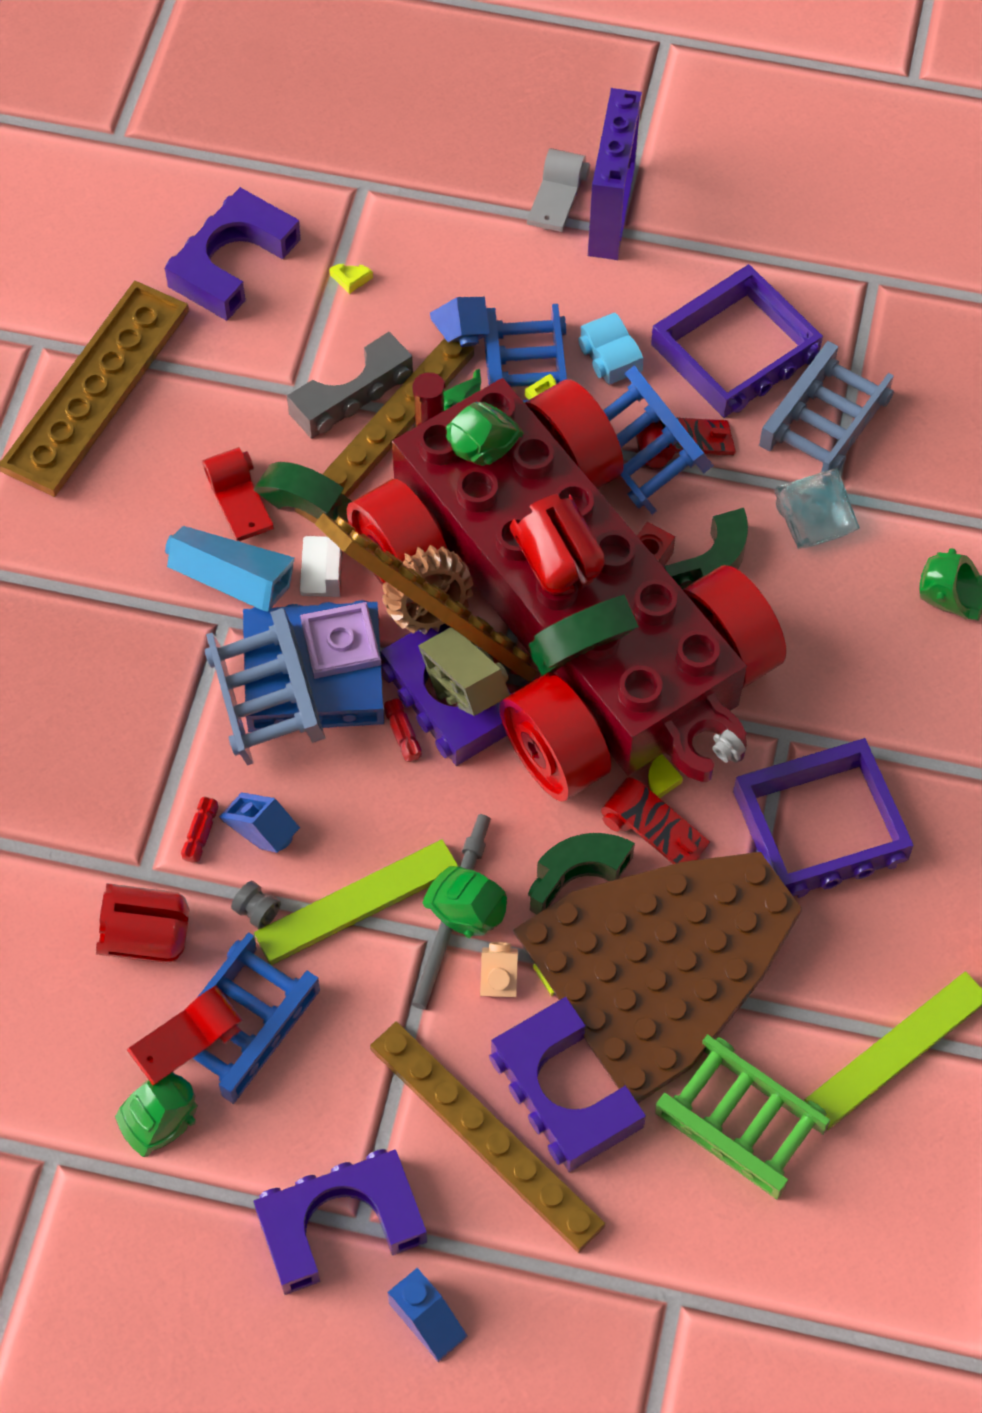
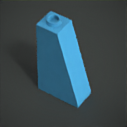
[165,526,295,612]

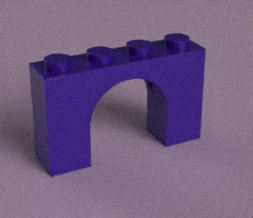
[165,187,301,321]
[380,623,512,766]
[489,997,646,1172]
[253,1149,427,1295]

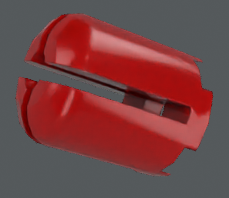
[509,493,605,595]
[96,883,190,964]

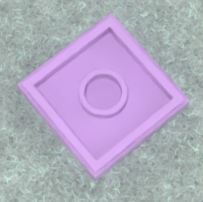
[300,602,381,679]

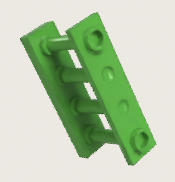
[655,1034,830,1200]

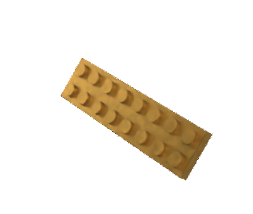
[0,280,189,497]
[315,513,538,683]

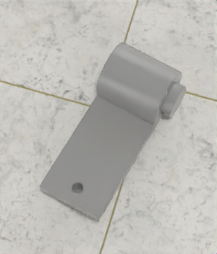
[527,148,590,232]

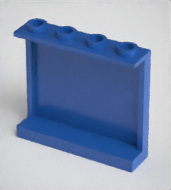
[243,600,384,732]

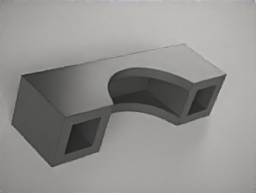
[287,331,413,439]

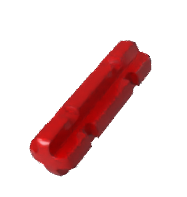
[384,698,422,762]
[181,797,219,863]

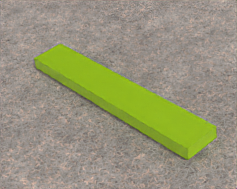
[254,839,458,965]
[804,971,982,1131]

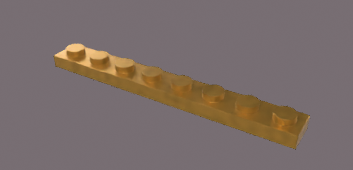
[295,338,474,524]
[370,1021,605,1253]

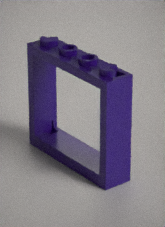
[588,88,642,260]
[651,264,823,418]
[733,738,914,898]

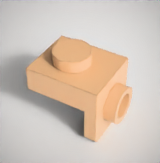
[480,942,518,997]

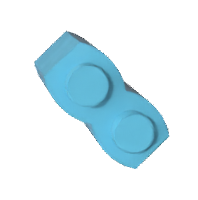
[578,312,643,385]

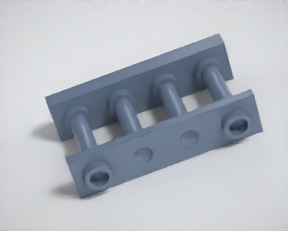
[759,341,894,482]
[205,608,325,766]

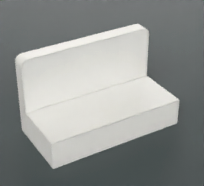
[300,536,342,597]

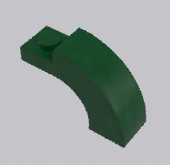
[253,462,352,523]
[664,507,748,589]
[528,594,639,676]
[528,833,635,915]

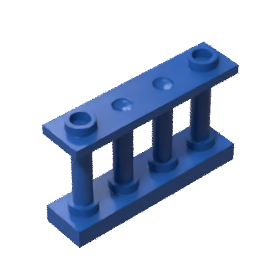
[484,304,567,402]
[603,365,714,515]
[192,932,320,1104]

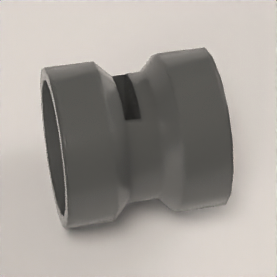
[231,881,281,929]

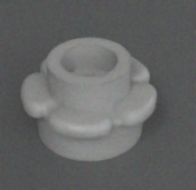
[712,730,746,763]

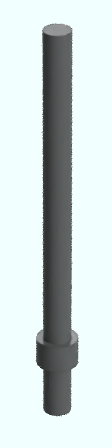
[412,814,491,1010]

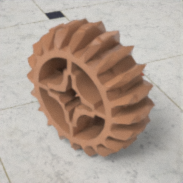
[382,545,474,635]

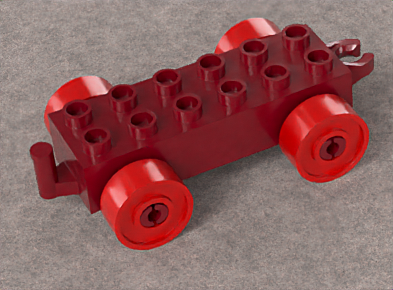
[347,372,787,802]

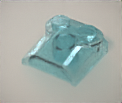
[774,468,860,549]

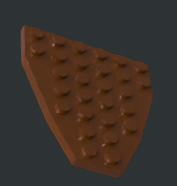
[513,852,802,1103]

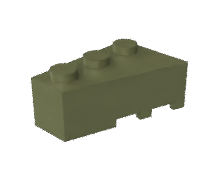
[418,628,509,716]

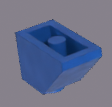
[430,297,490,347]
[219,792,300,853]
[388,1268,467,1362]

